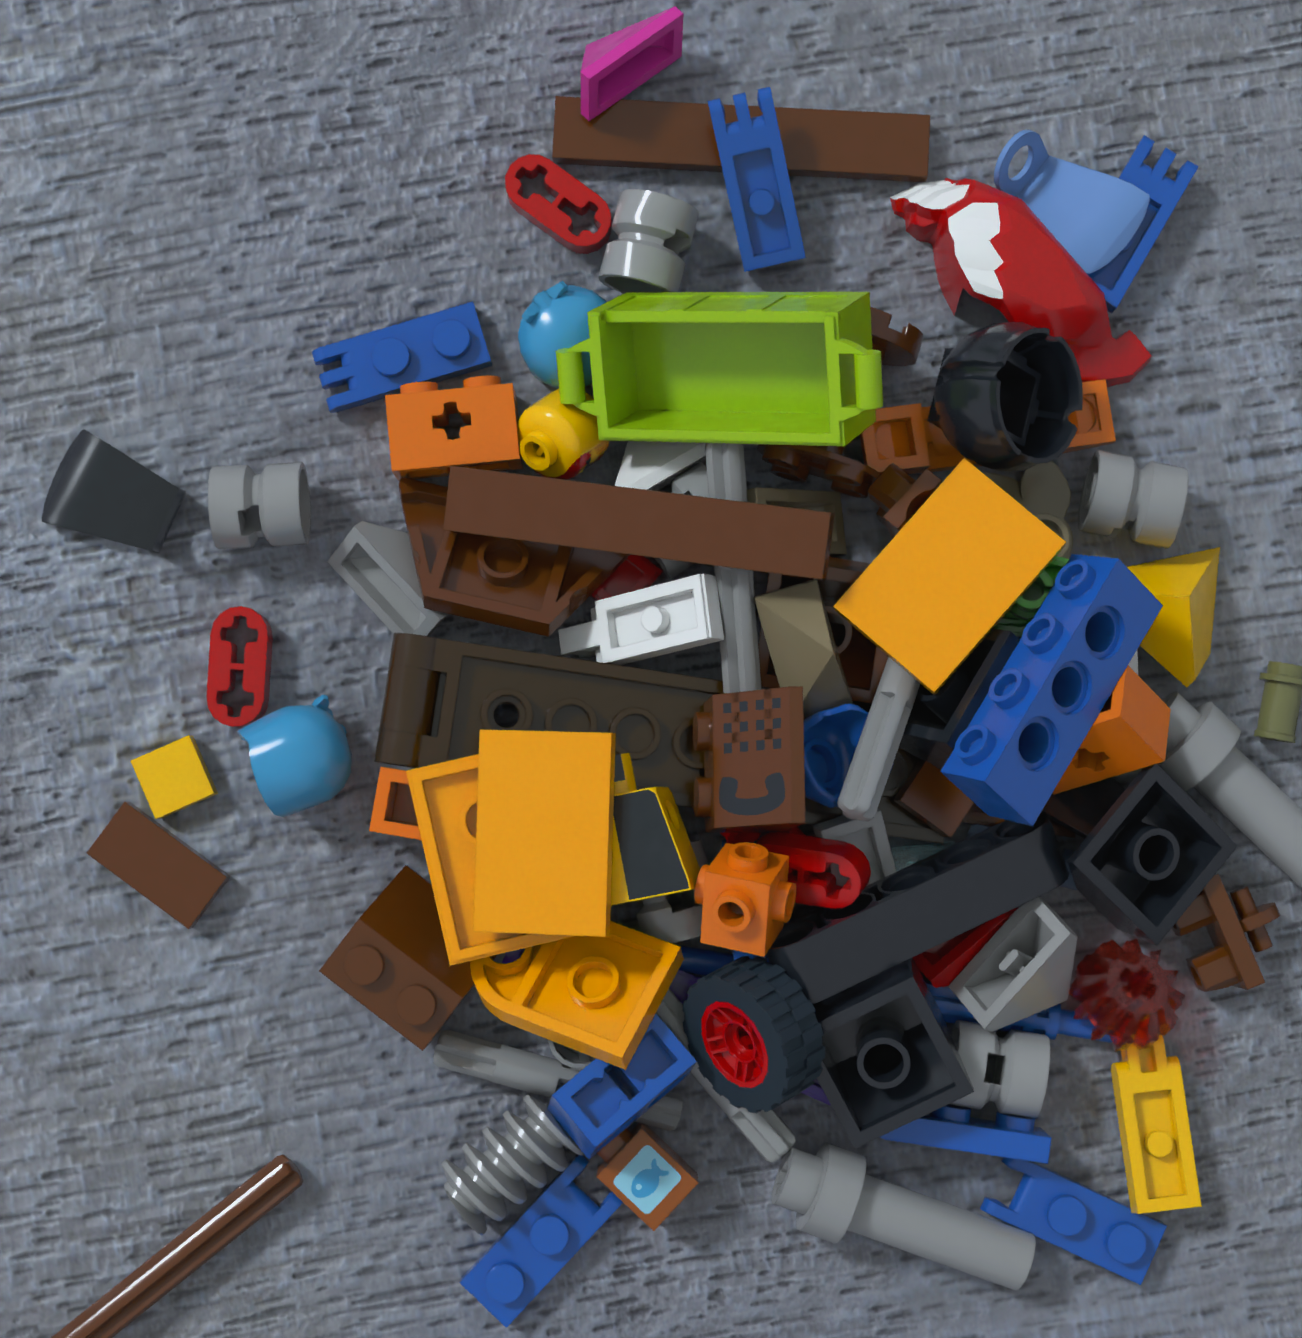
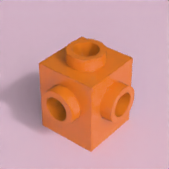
[694,842,796,957]

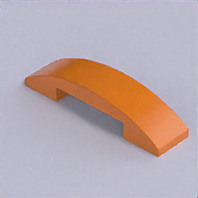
[860,379,1116,474]

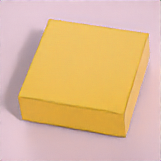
[131,735,218,819]

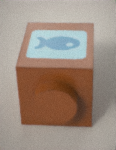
[596,1123,699,1231]

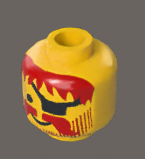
[517,389,610,480]

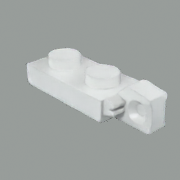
[558,573,724,665]

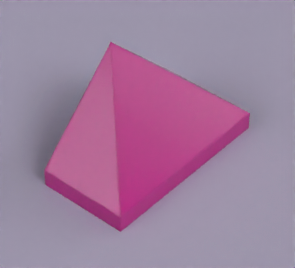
[580,6,684,121]

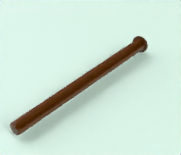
[51,1154,303,1338]

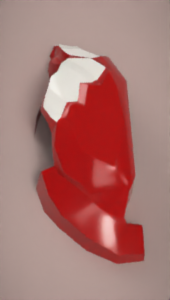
[890,178,1152,387]

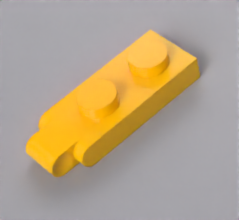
[1111,1031,1202,1214]

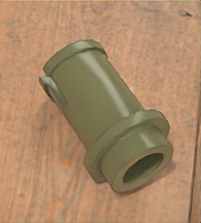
[1254,661,1302,743]

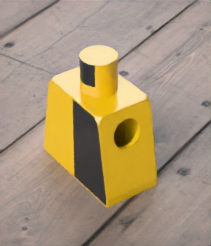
[611,753,700,906]

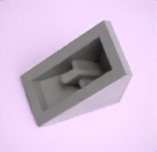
[949,896,1078,1032]

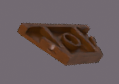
[399,477,630,637]

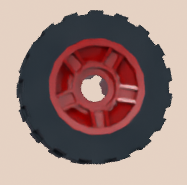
[682,956,825,1113]

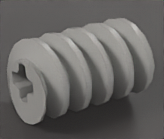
[441,1094,584,1235]

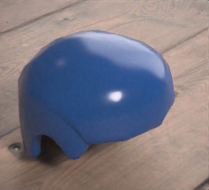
[804,704,894,808]

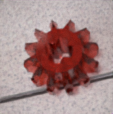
[1069,938,1185,1052]

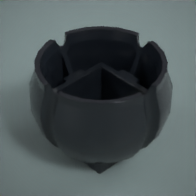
[927,322,1083,471]

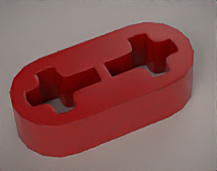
[505,154,612,254]
[206,606,273,728]
[756,832,871,909]

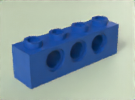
[940,554,1163,826]

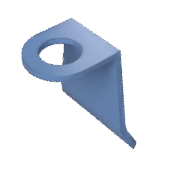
[994,129,1150,274]

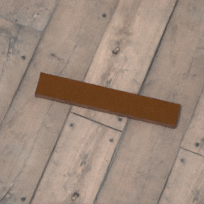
[552,96,930,182]
[443,466,835,580]

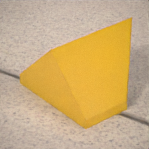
[1127,547,1220,688]

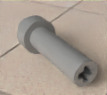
[1158,691,1302,889]
[772,1142,1036,1290]

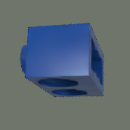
[547,1014,697,1160]

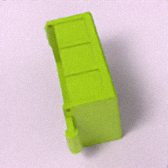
[555,292,883,446]

